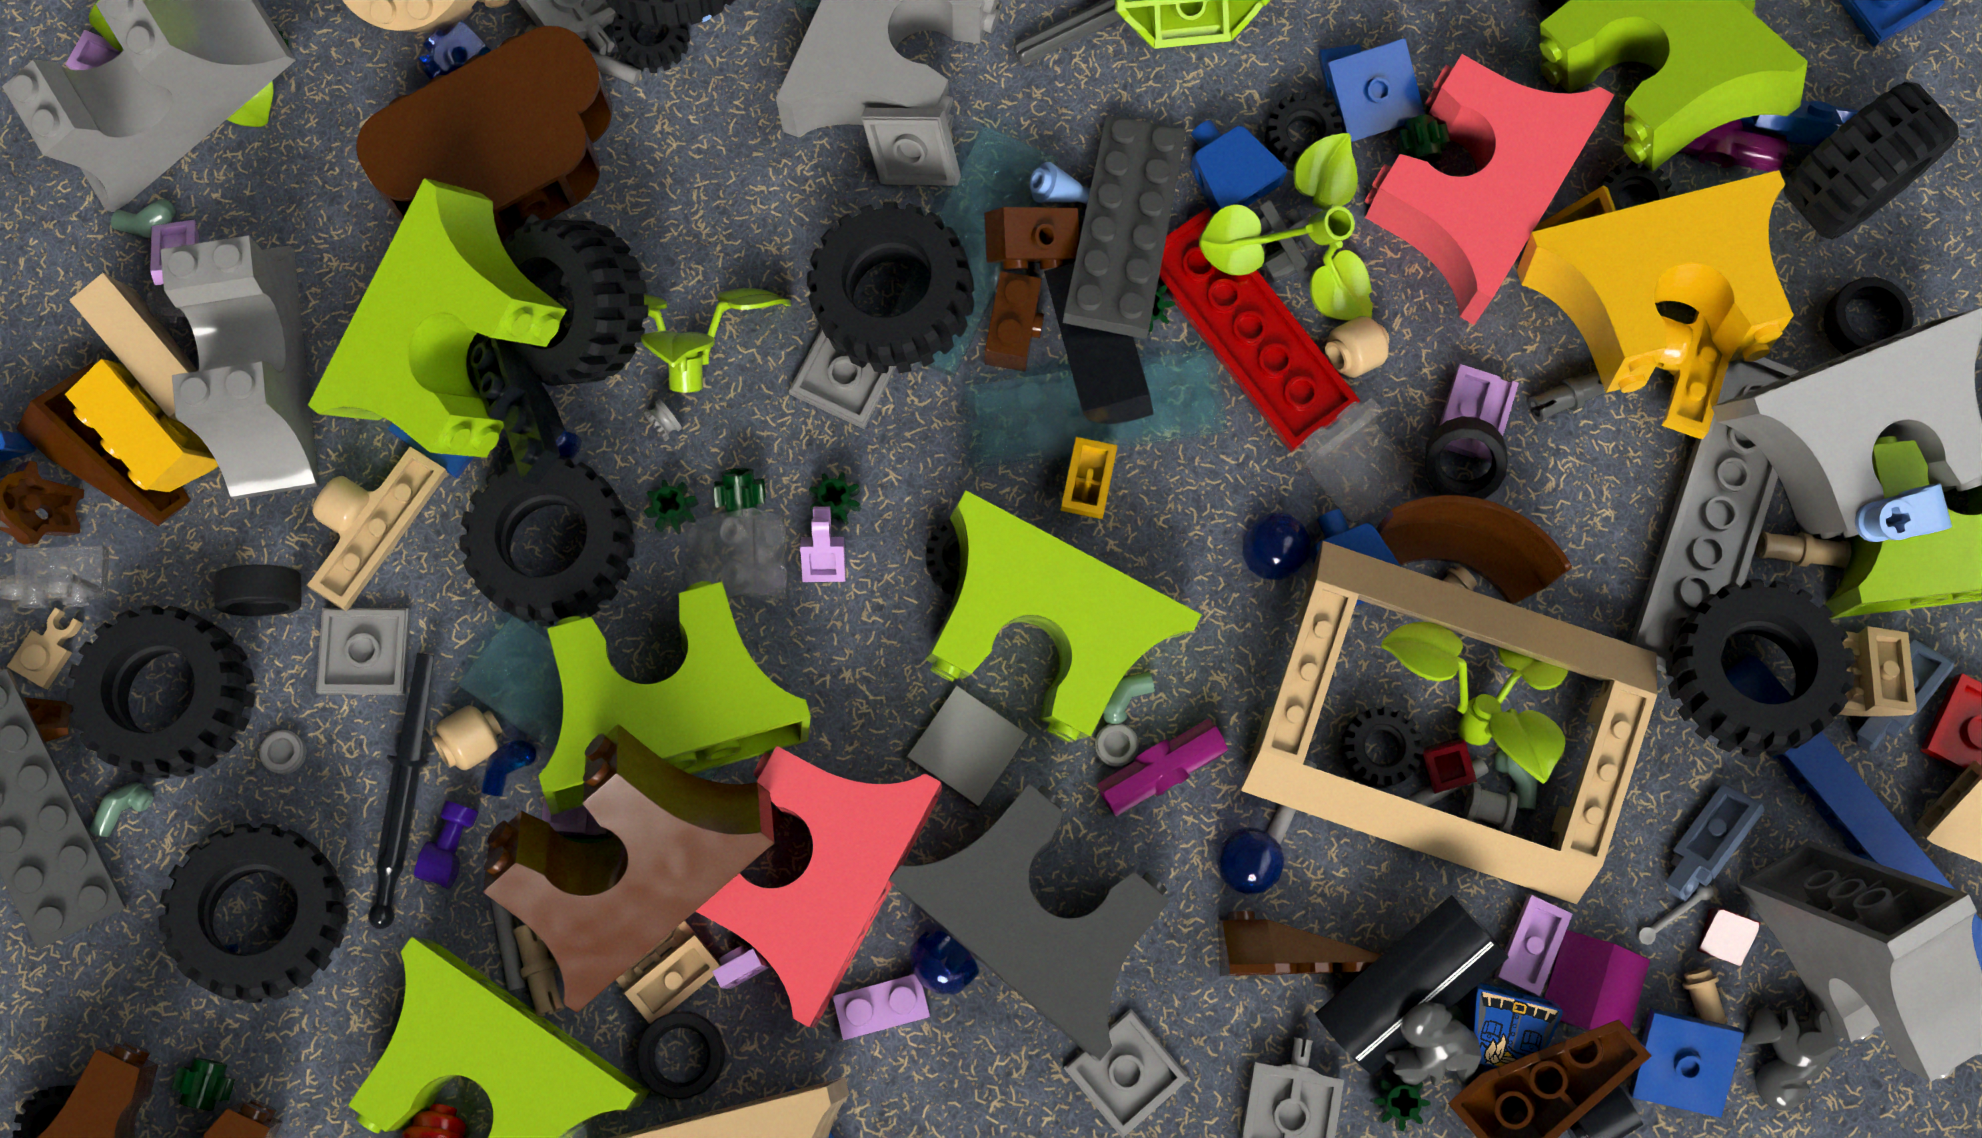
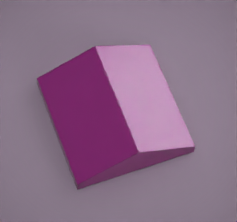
[1544,930,1650,1032]

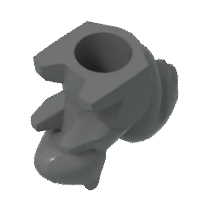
[1385,1002,1482,1086]
[1742,1007,1838,1111]

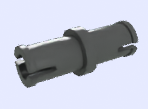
[1528,370,1606,422]

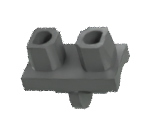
[1258,200,1317,282]

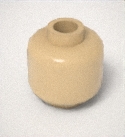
[1325,316,1389,378]
[432,705,502,770]

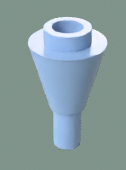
[1030,162,1091,205]

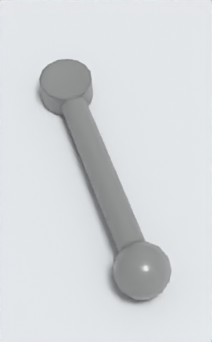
[1636,884,1714,945]

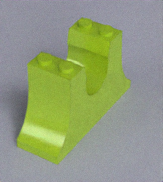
[1539,0,1808,172]
[308,178,567,458]
[1826,436,1982,619]
[925,490,1202,742]
[538,581,811,815]
[348,937,650,1138]

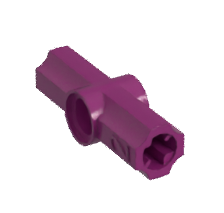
[1679,119,1789,172]
[1096,718,1229,818]

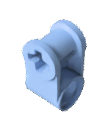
[1855,483,1952,542]

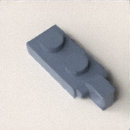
[1856,639,1955,753]
[1665,783,1765,902]

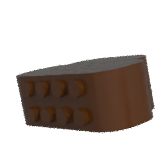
[356,26,613,243]

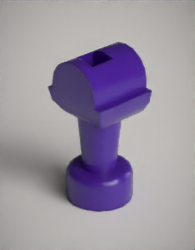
[414,800,479,889]

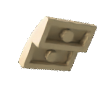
[1838,626,1917,717]
[616,920,721,1024]

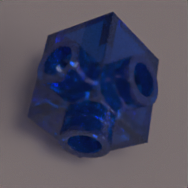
[418,20,491,80]

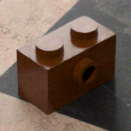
[984,207,1079,271]
[985,271,1044,372]

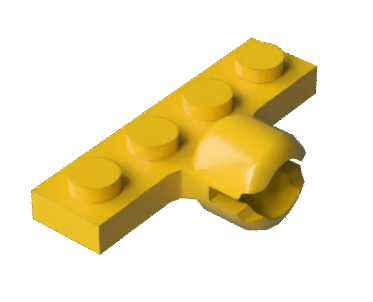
[1656,310,1729,439]

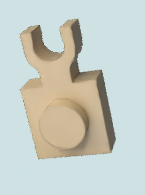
[7,608,83,690]

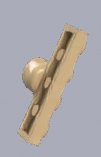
[307,447,448,612]

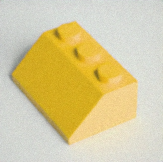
[65,358,218,492]

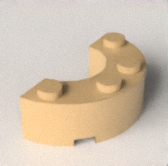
[342,0,477,33]

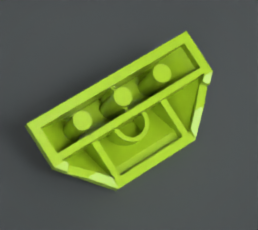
[1115,0,1270,49]

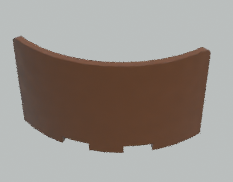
[1376,495,1572,605]

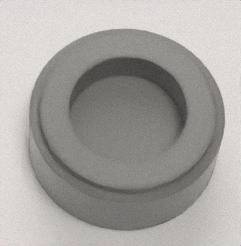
[1095,723,1139,767]
[259,730,307,774]

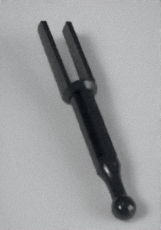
[368,653,434,929]

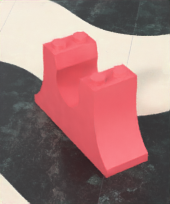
[1364,54,1615,325]
[696,746,943,1028]

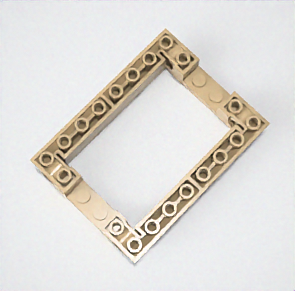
[1240,541,1657,904]

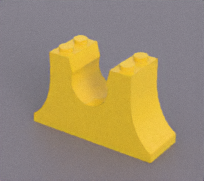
[1517,170,1794,393]

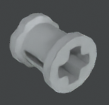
[1463,783,1518,832]

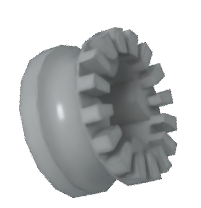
[642,399,682,441]

